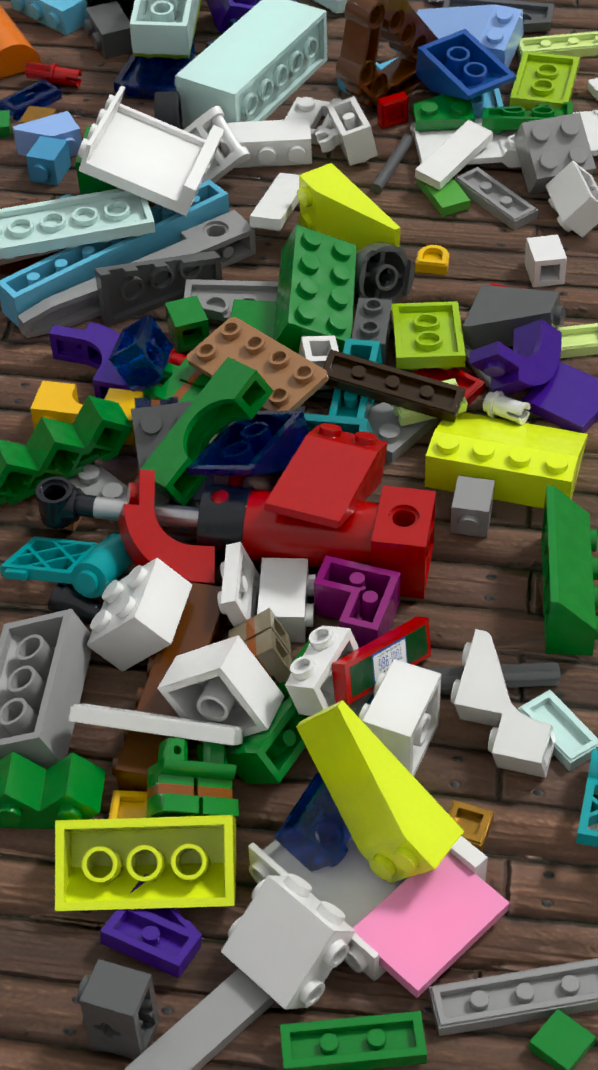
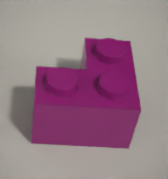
[313,555,401,648]

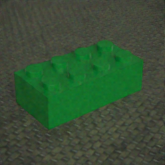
[273,224,357,354]

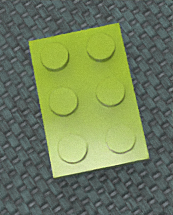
[509,51,580,111]
[392,301,466,371]

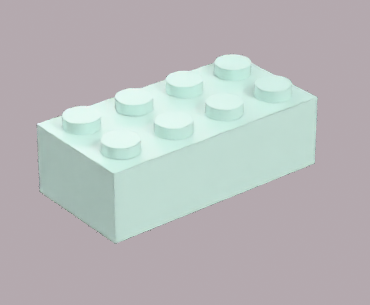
[129,0,200,56]

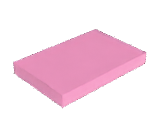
[353,852,510,998]

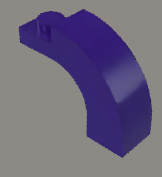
[469,319,562,395]
[49,322,137,399]

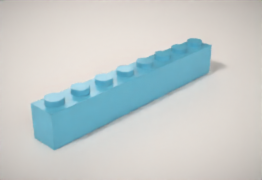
[0,179,229,328]

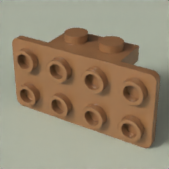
[187,317,328,420]

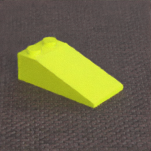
[297,163,400,253]
[296,700,464,883]

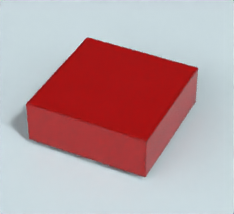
[377,92,408,129]

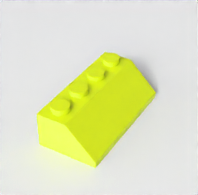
[55,815,237,911]

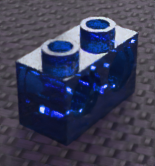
[108,314,173,392]
[274,773,351,872]

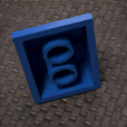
[416,29,516,100]

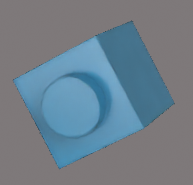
[26,136,71,186]

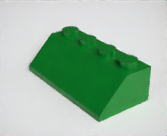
[541,486,598,655]

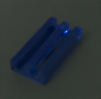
[0,79,62,121]

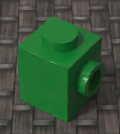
[165,295,209,353]

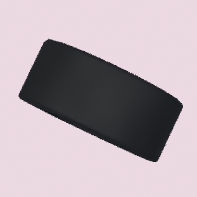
[154,91,183,130]

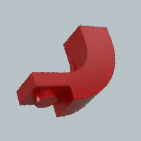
[118,469,215,585]

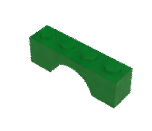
[138,357,274,506]

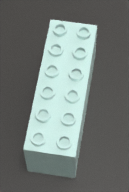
[175,0,327,133]

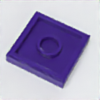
[522,362,598,433]

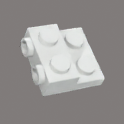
[285,625,374,717]

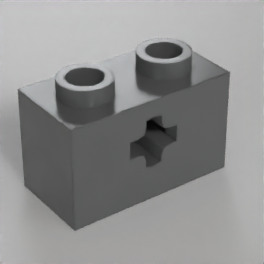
[77,959,160,1060]

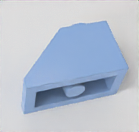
[12,111,82,157]

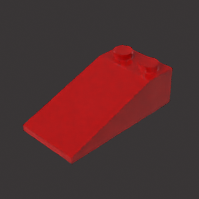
[264,423,388,529]

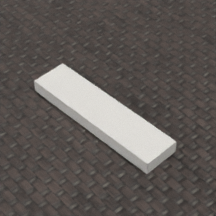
[249,173,299,231]
[69,703,244,745]

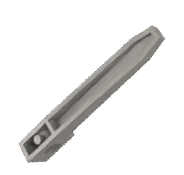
[17,210,256,338]

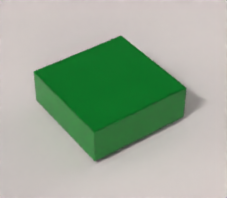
[528,1008,596,1070]

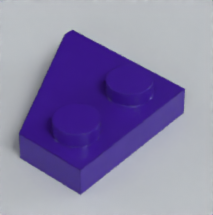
[100,874,202,978]

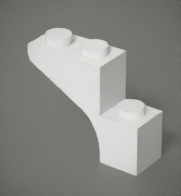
[451,629,556,778]

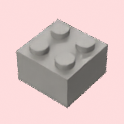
[513,113,596,195]

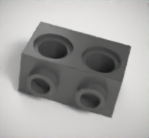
[352,298,392,365]

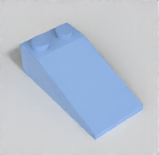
[417,4,523,68]

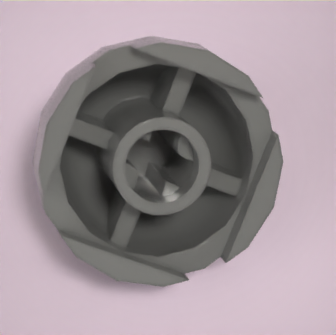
[354,242,414,304]

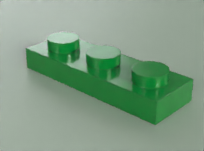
[280,1011,427,1070]

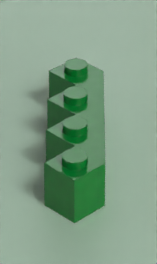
[0,395,133,506]
[0,751,106,829]

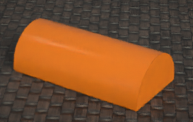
[0,5,42,79]

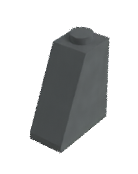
[463,285,565,350]

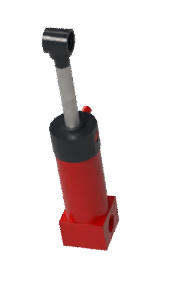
[36,470,436,599]

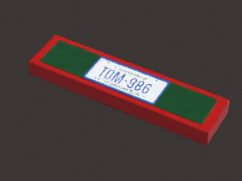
[332,616,431,705]

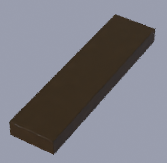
[323,349,466,423]

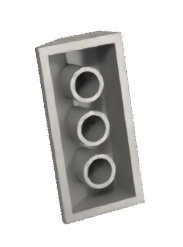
[0,609,92,769]

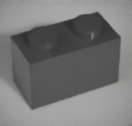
[83,1,133,59]

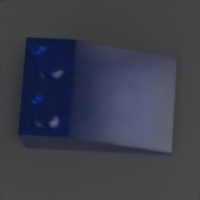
[187,411,309,476]

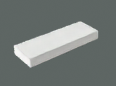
[415,120,493,190]

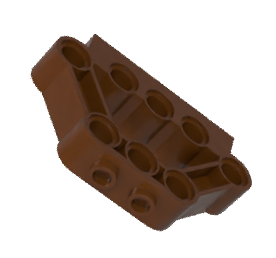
[336,0,438,109]

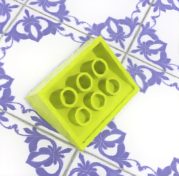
[425,412,588,509]

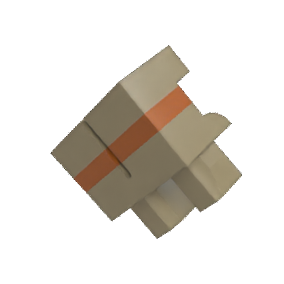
[229,608,292,684]

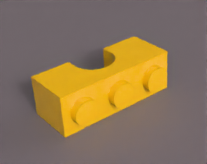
[30,381,145,446]

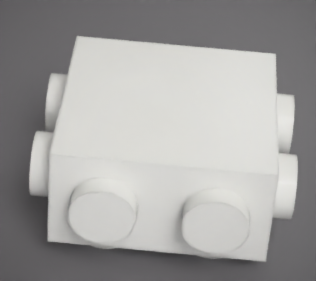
[220,873,356,1009]

